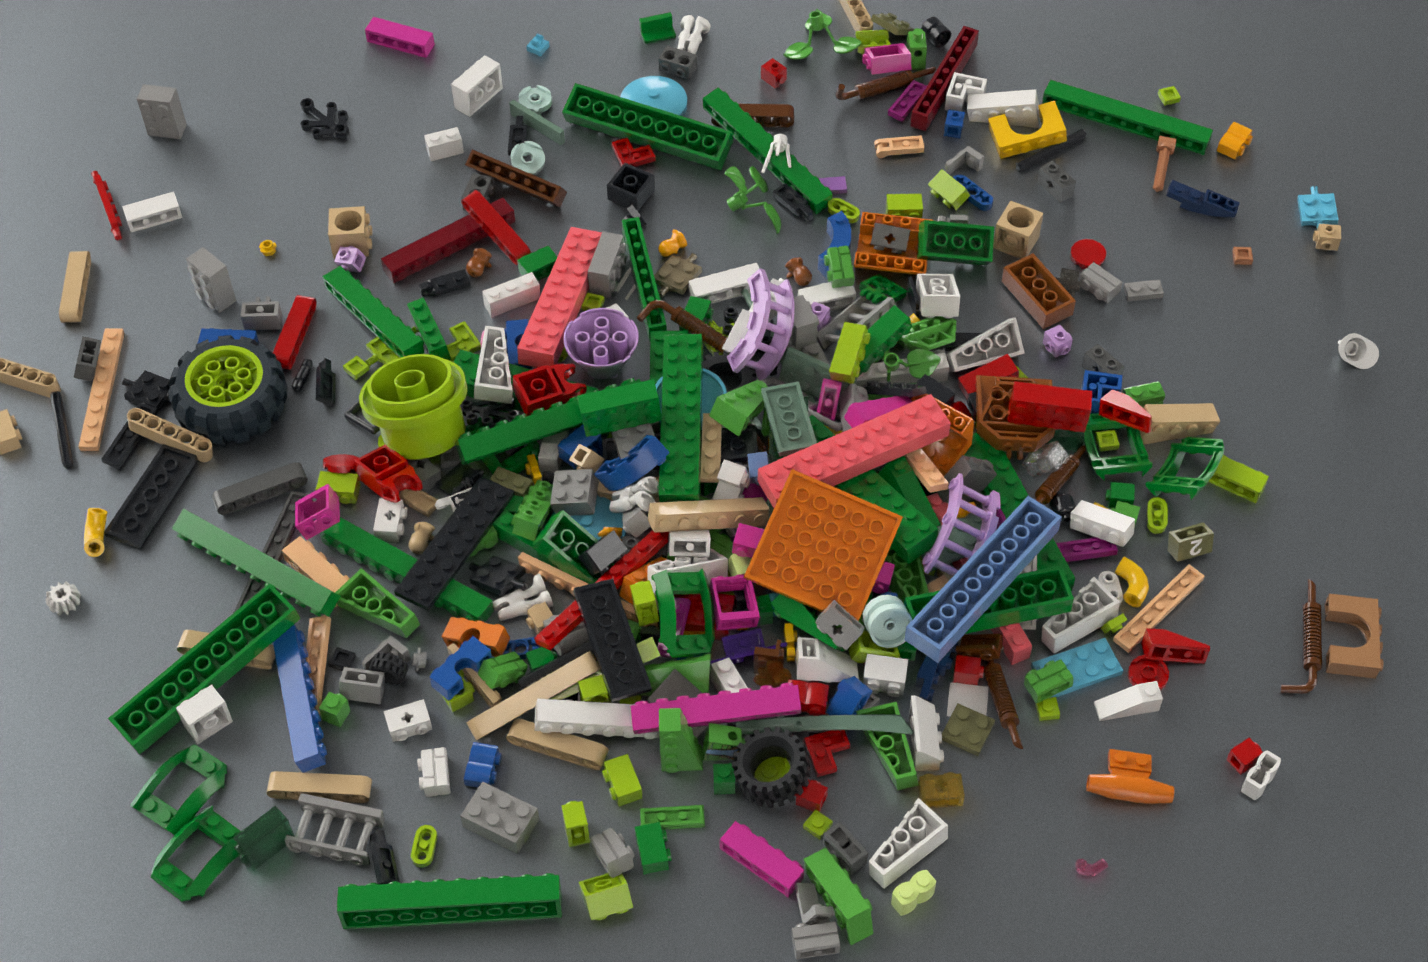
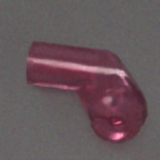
[1075,858,1108,877]

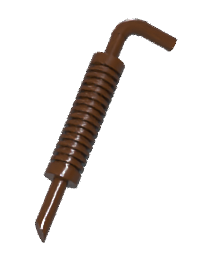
[835,67,936,100]
[637,300,727,354]
[1035,445,1086,504]
[1281,579,1322,694]
[984,645,1023,749]

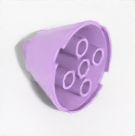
[564,308,639,379]

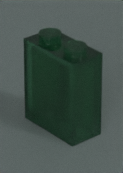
[233,806,295,871]

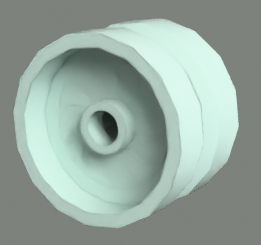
[863,595,912,648]

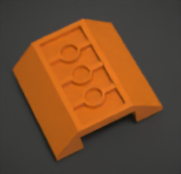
[854,212,933,275]
[891,394,974,476]

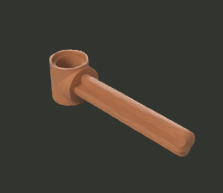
[1153,136,1176,192]

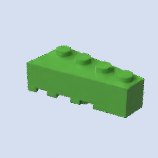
[709,380,768,436]
[640,653,711,696]
[659,708,703,773]
[803,848,874,945]

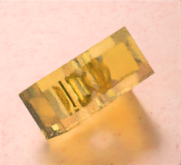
[918,772,965,808]

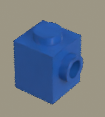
[944,110,965,139]

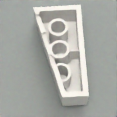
[967,89,1040,128]
[946,317,1025,372]
[474,326,513,404]
[647,548,728,595]
[1041,577,1120,654]
[869,798,948,889]

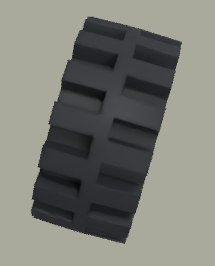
[369,652,409,685]

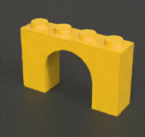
[988,101,1067,159]

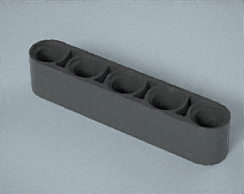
[212,462,308,515]

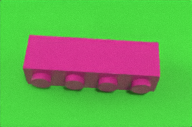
[365,17,435,58]
[844,396,912,428]
[720,821,804,898]

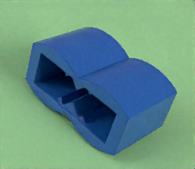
[464,742,502,788]

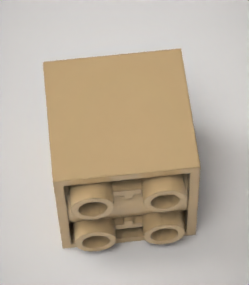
[993,201,1043,259]
[328,206,372,259]

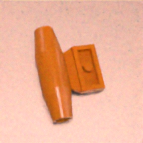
[1086,749,1174,804]

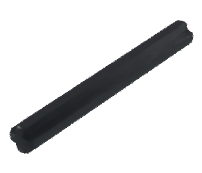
[1016,129,1087,172]
[50,391,73,468]

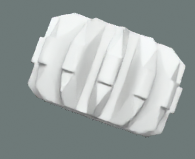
[45,581,81,616]

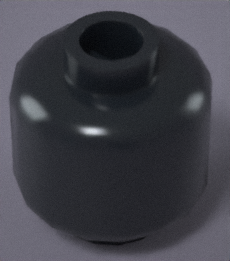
[1049,492,1076,522]

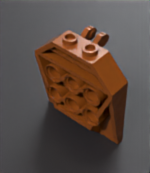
[976,375,1056,460]

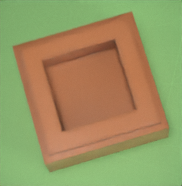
[1232,247,1253,265]

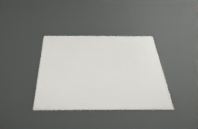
[947,682,989,717]

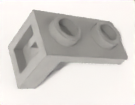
[945,146,984,175]
[362,636,410,670]
[795,883,835,925]

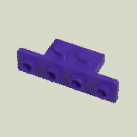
[711,628,788,664]

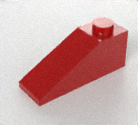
[1099,389,1152,434]
[1141,628,1210,664]

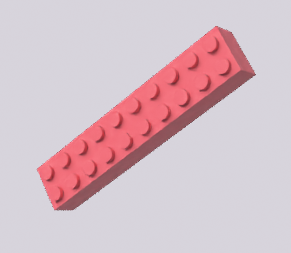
[517,227,602,368]
[758,394,951,508]

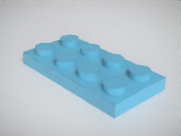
[1031,638,1123,698]

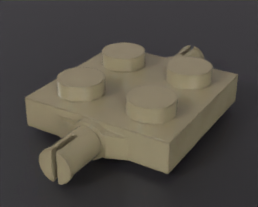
[654,253,702,298]

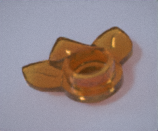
[753,661,792,688]

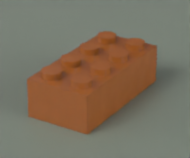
[1002,253,1076,329]

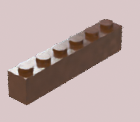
[465,149,567,208]

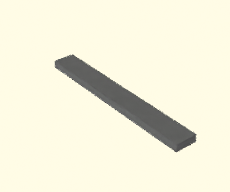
[233,491,308,613]

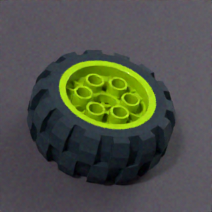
[168,335,287,446]

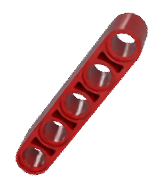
[461,190,531,265]
[273,295,317,370]

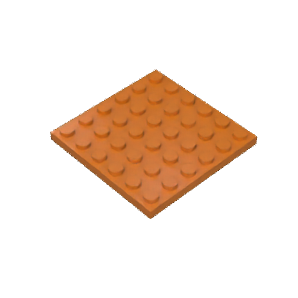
[743,469,903,621]

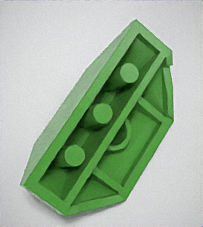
[897,316,957,352]

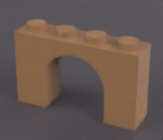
[1325,593,1384,679]

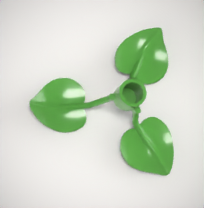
[783,9,862,60]
[724,166,781,234]
[868,348,941,400]

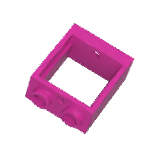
[862,43,912,75]
[295,484,340,540]
[709,574,760,630]

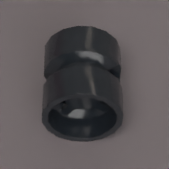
[921,16,952,48]

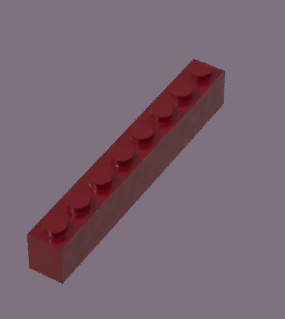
[910,26,979,131]
[381,198,515,284]

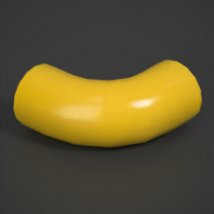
[84,508,108,557]
[1115,557,1149,607]

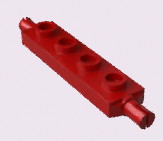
[91,171,122,240]

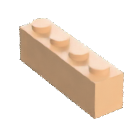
[282,536,350,607]

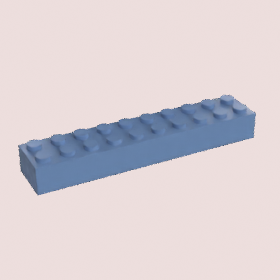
[905,496,1061,663]

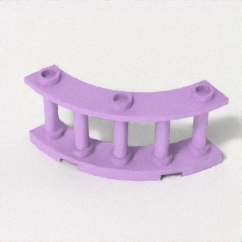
[727,268,794,381]
[922,473,1000,576]

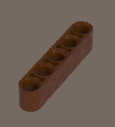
[711,103,794,127]

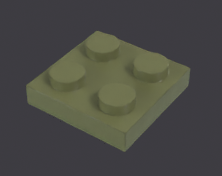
[871,13,914,35]
[942,703,995,756]

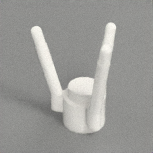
[761,134,792,173]

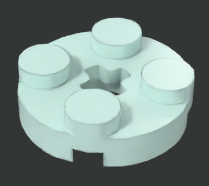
[519,85,552,115]
[510,141,545,175]

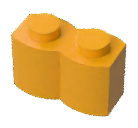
[1217,122,1253,160]

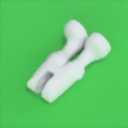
[677,15,711,54]
[609,476,659,513]
[493,573,554,621]

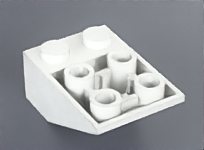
[795,637,859,683]

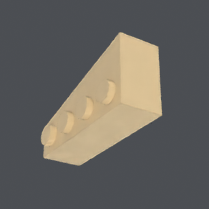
[1140,403,1220,445]

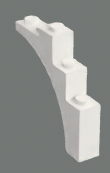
[722,278,793,354]

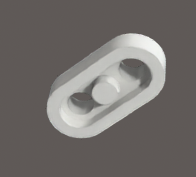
[1098,571,1123,607]

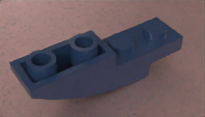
[1166,179,1240,217]
[915,642,958,702]

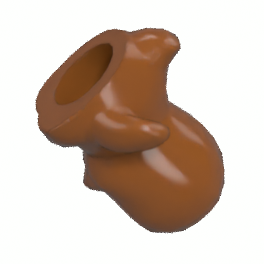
[466,248,492,278]
[785,257,812,286]

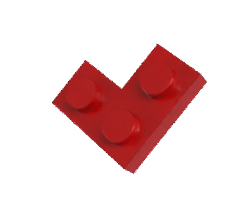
[611,138,656,167]
[804,730,850,777]

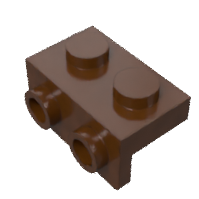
[955,634,1003,661]
[754,640,785,677]

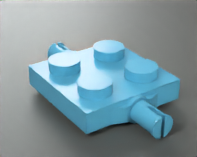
[1297,186,1339,229]

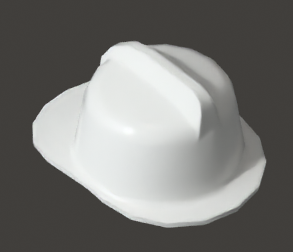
[1338,333,1379,369]

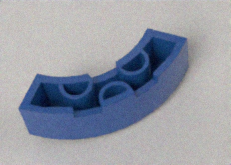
[818,211,852,279]
[593,435,670,491]

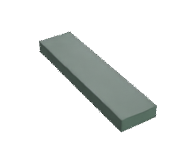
[509,100,565,145]

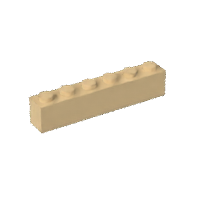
[648,497,770,532]

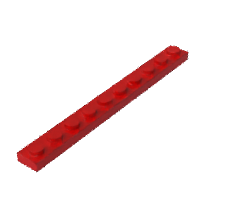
[534,530,669,650]

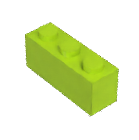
[829,322,870,384]
[1209,455,1269,503]

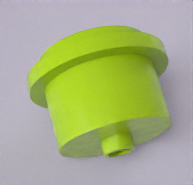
[359,354,468,460]

